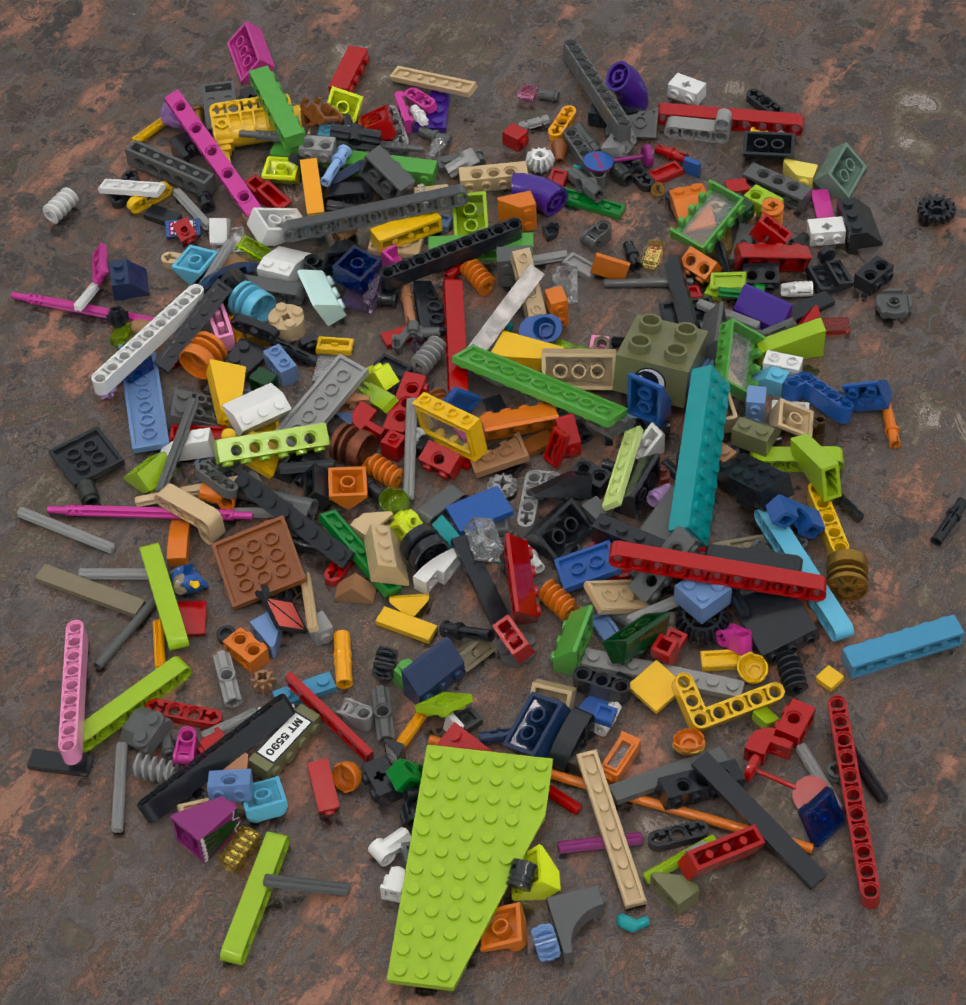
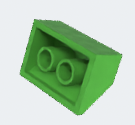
[550,605,594,676]

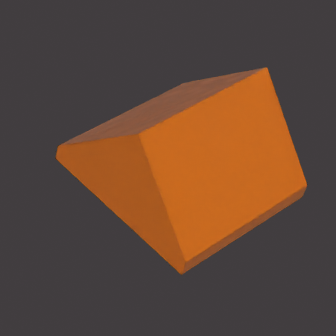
[590,252,631,279]
[328,466,368,510]

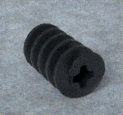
[775,650,809,696]

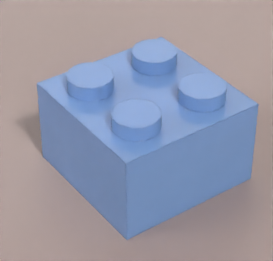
[674,579,732,624]

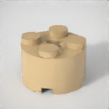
[268,302,306,342]

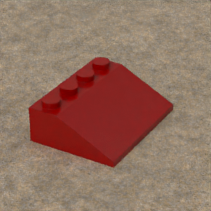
[504,533,541,625]

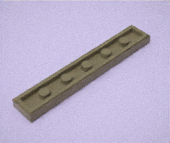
[34,564,146,618]

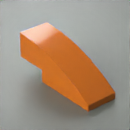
[167,520,191,567]

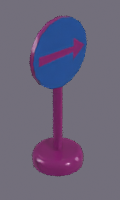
[583,144,654,172]

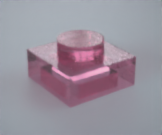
[517,83,539,101]

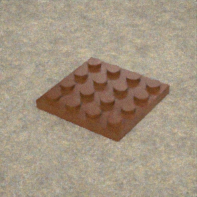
[211,515,307,611]

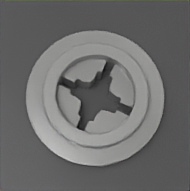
[487,472,518,498]

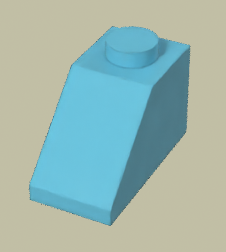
[751,366,789,398]

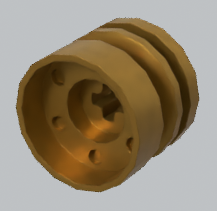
[826,549,869,601]

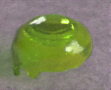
[379,487,410,515]

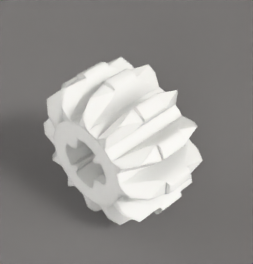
[526,146,554,174]

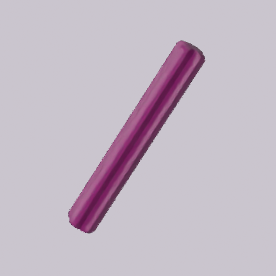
[558,832,643,854]

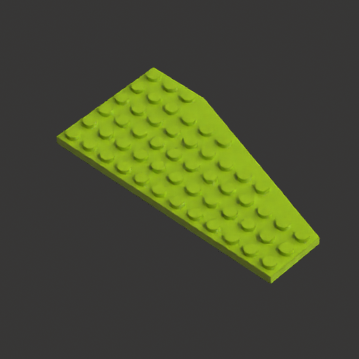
[387,745,553,991]

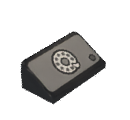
[384,738,406,766]

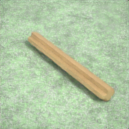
[301,572,319,633]

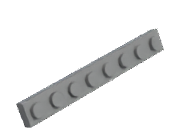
[581,648,745,699]

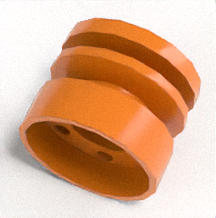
[179,331,228,380]

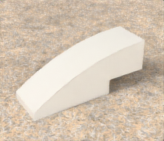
[413,548,461,594]

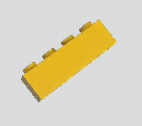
[370,212,442,254]

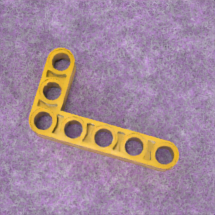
[671,672,785,732]

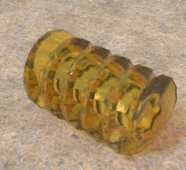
[218,826,263,874]

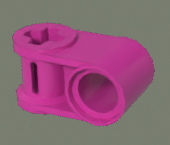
[715,623,753,655]
[173,726,199,766]

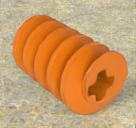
[761,197,784,225]
[460,259,496,296]
[362,453,404,491]
[538,579,579,622]

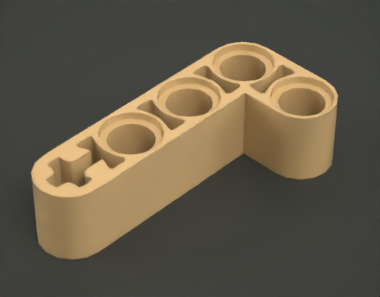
[154,483,225,545]

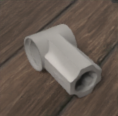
[445,148,481,179]

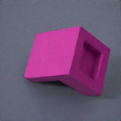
[381,244,402,267]

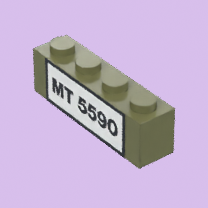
[248,704,322,780]

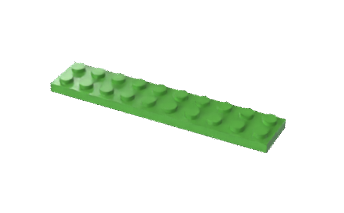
[452,344,628,428]

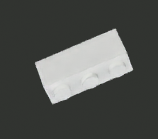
[222,383,291,436]

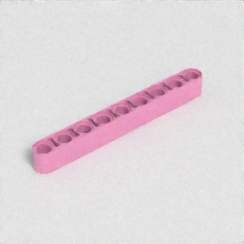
[58,620,89,765]

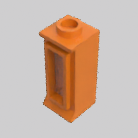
[602,731,641,785]

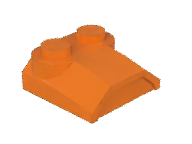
[480,902,527,952]

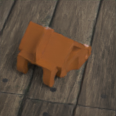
[300,97,344,127]

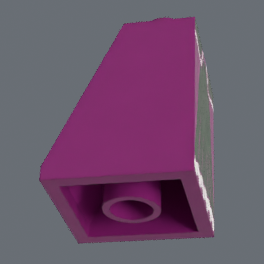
[170,796,242,864]

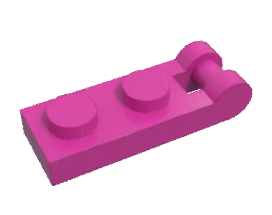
[395,91,414,134]
[92,242,110,285]

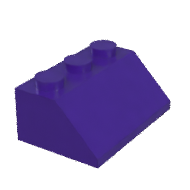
[733,283,793,329]

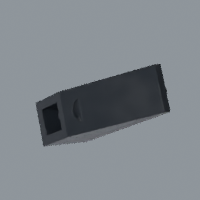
[530,471,593,501]

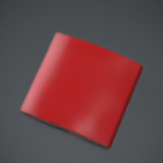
[177,601,207,637]

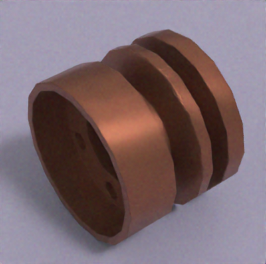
[329,422,377,467]

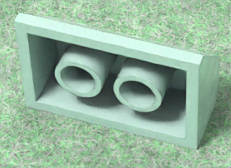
[297,269,347,326]

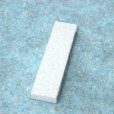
[98,179,166,198]

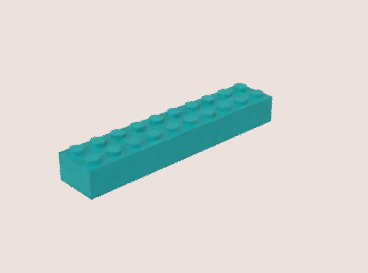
[668,365,731,547]

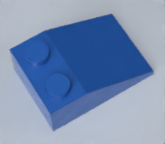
[627,372,671,427]

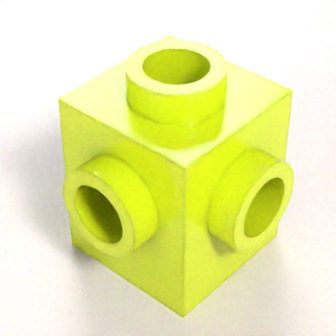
[389,509,423,541]

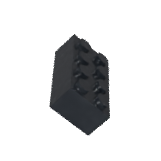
[717,452,794,512]

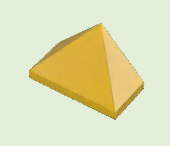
[389,593,429,617]

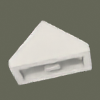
[209,218,231,245]
[636,422,665,460]

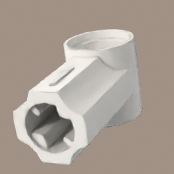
[368,827,411,867]

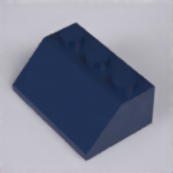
[401,636,465,705]
[502,691,571,758]

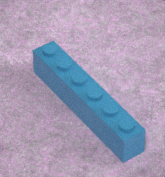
[841,615,965,679]

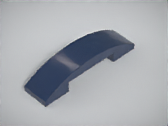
[199,262,259,290]

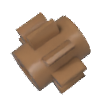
[250,669,277,695]

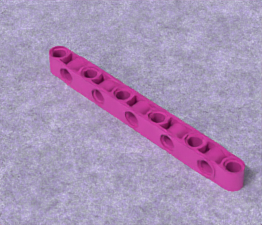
[164,89,262,219]

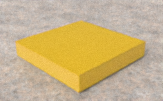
[630,660,686,714]

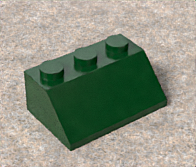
[602,612,670,665]

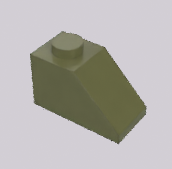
[650,872,699,916]

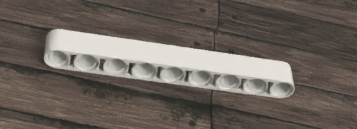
[91,284,205,395]

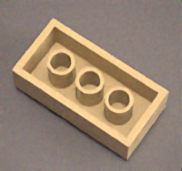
[542,348,616,390]

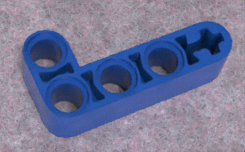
[781,372,854,424]

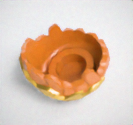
[672,728,705,757]

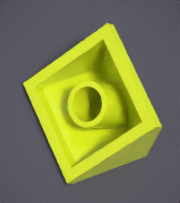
[327,86,364,123]
[261,156,301,184]

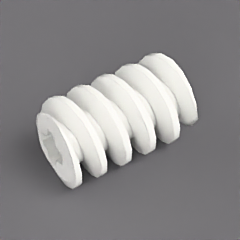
[43,187,79,224]

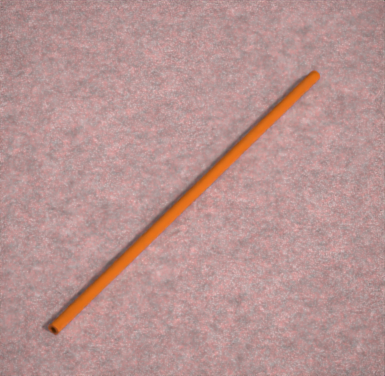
[428,735,814,854]

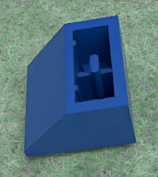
[842,380,892,412]

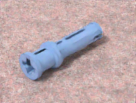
[320,145,352,187]

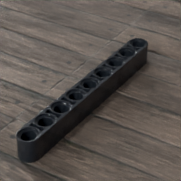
[380,218,522,290]
[137,694,296,823]

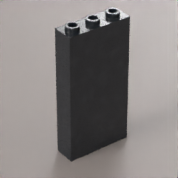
[729,542,820,665]

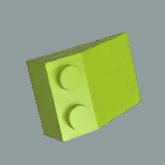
[452,191,489,235]

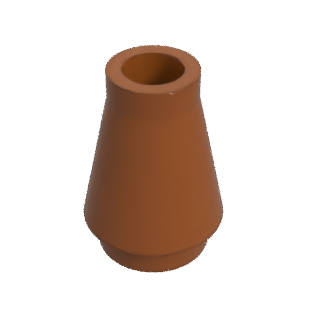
[551,139,568,165]

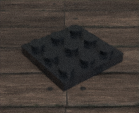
[48,426,125,490]

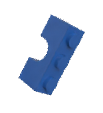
[766,494,826,540]

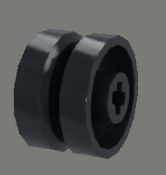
[400,523,450,572]

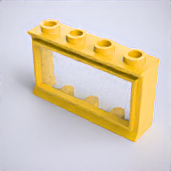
[412,392,488,462]

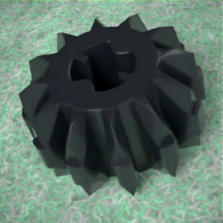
[372,646,398,680]

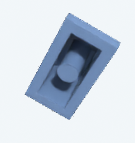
[250,612,283,659]

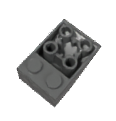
[202,80,238,131]
[167,388,225,430]

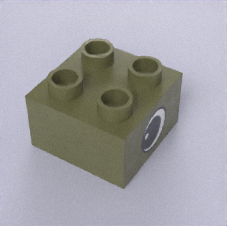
[612,313,708,408]

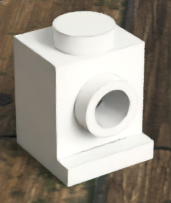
[380,866,405,903]

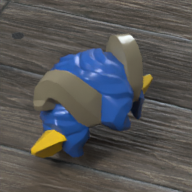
[169,563,209,595]

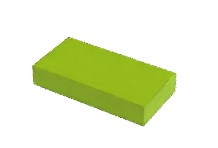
[710,272,747,292]

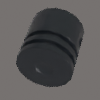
[505,858,538,892]

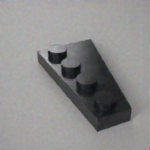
[413,281,446,336]
[204,338,266,396]

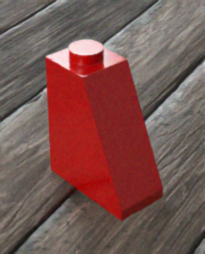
[307,758,340,817]

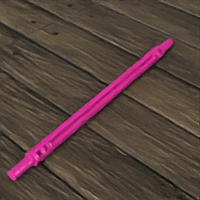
[11,292,178,331]
[47,505,254,521]

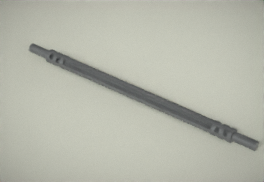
[239,130,423,153]

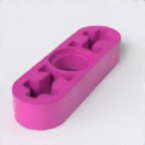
[404,87,438,114]

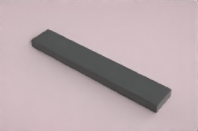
[608,747,729,805]

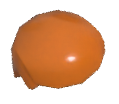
[332,761,362,793]

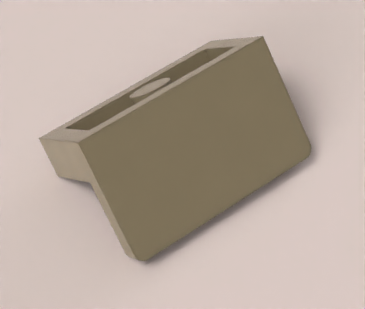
[456,639,497,672]

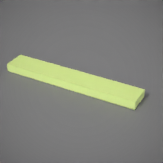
[602,426,644,511]

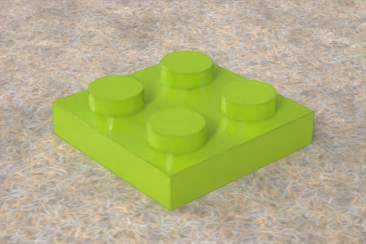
[415,692,473,718]

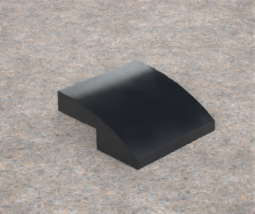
[805,260,854,294]

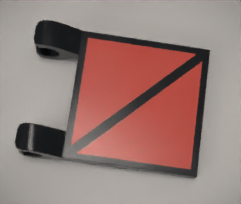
[255,585,308,634]

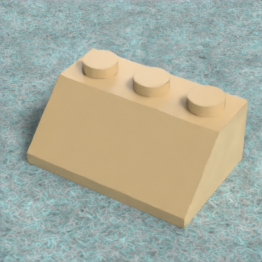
[364,524,409,586]

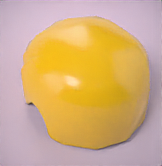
[737,652,769,684]

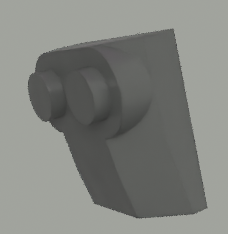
[120,706,174,757]

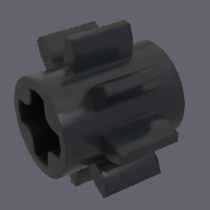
[106,306,129,328]
[399,801,417,827]

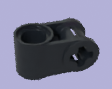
[304,254,337,276]
[377,287,400,308]

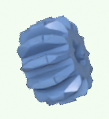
[531,923,561,962]

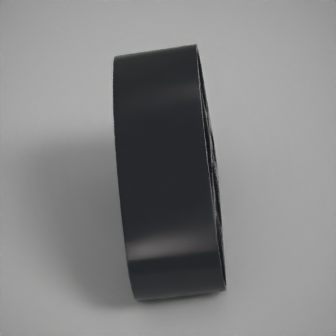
[548,706,595,773]

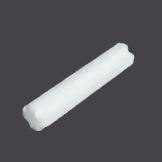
[74,282,99,312]

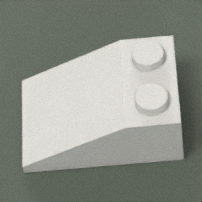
[247,208,302,246]
[257,246,311,282]

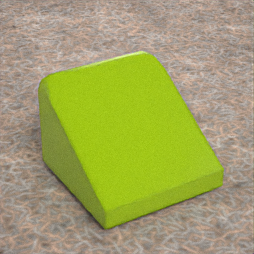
[752,707,781,728]

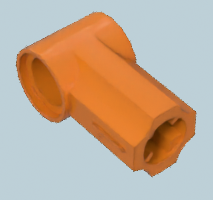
[198,483,237,509]

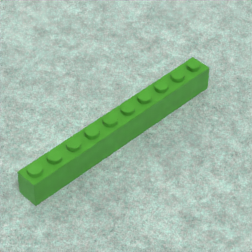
[270,142,438,186]

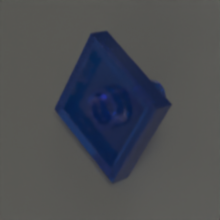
[798,786,846,847]

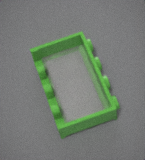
[669,179,746,255]
[715,318,765,405]

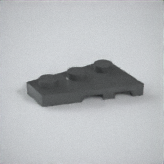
[606,107,659,140]

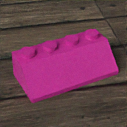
[227,21,275,83]

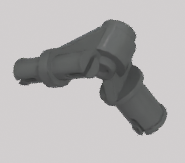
[391,320,441,356]

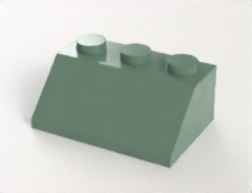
[813,142,867,198]

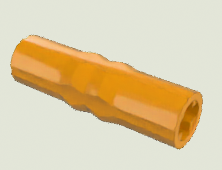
[333,630,353,689]

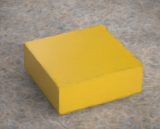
[815,665,844,692]

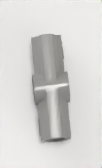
[213,650,242,709]

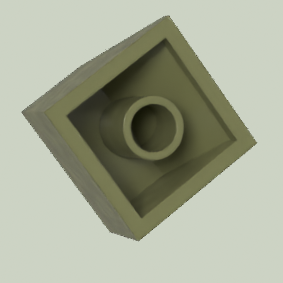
[731,416,781,457]

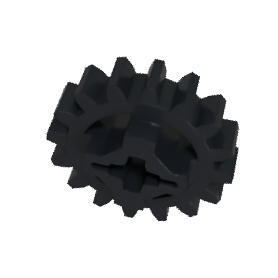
[917,194,956,226]

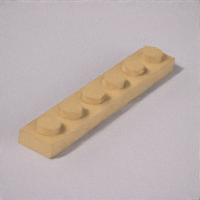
[389,66,478,98]

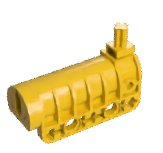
[209,93,302,163]

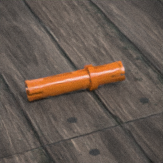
[881,401,901,449]

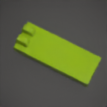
[357,381,399,414]

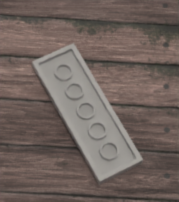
[275,353,369,447]

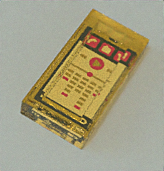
[640,239,666,270]

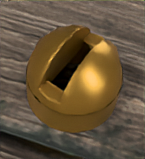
[651,182,665,197]

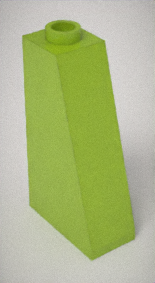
[754,318,826,366]
[790,433,842,502]

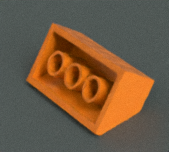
[479,401,559,442]

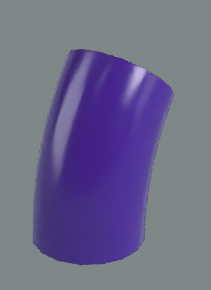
[606,61,649,111]
[512,173,568,216]

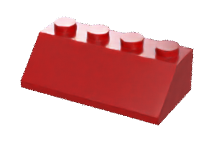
[734,242,812,272]

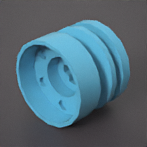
[228,281,276,323]

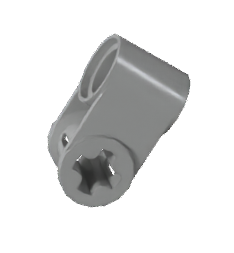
[335,697,375,732]

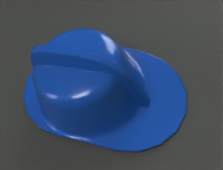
[519,314,562,343]

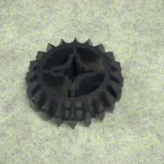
[675,606,729,646]

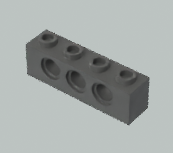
[742,162,812,212]
[628,526,701,604]

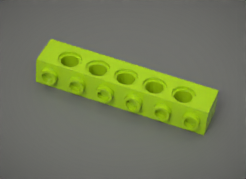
[212,422,330,468]

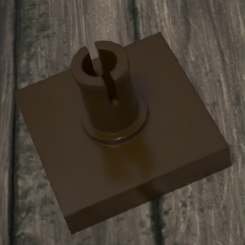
[812,415,840,446]

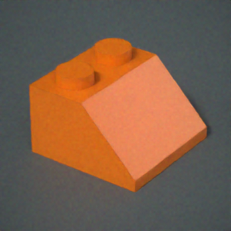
[497,190,537,233]

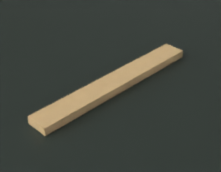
[576,749,647,909]

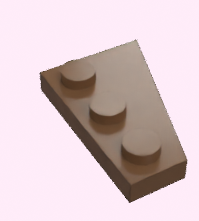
[470,431,530,478]

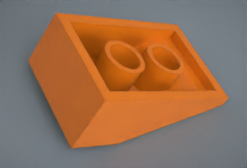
[669,183,716,235]

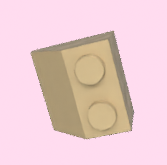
[530,679,577,710]

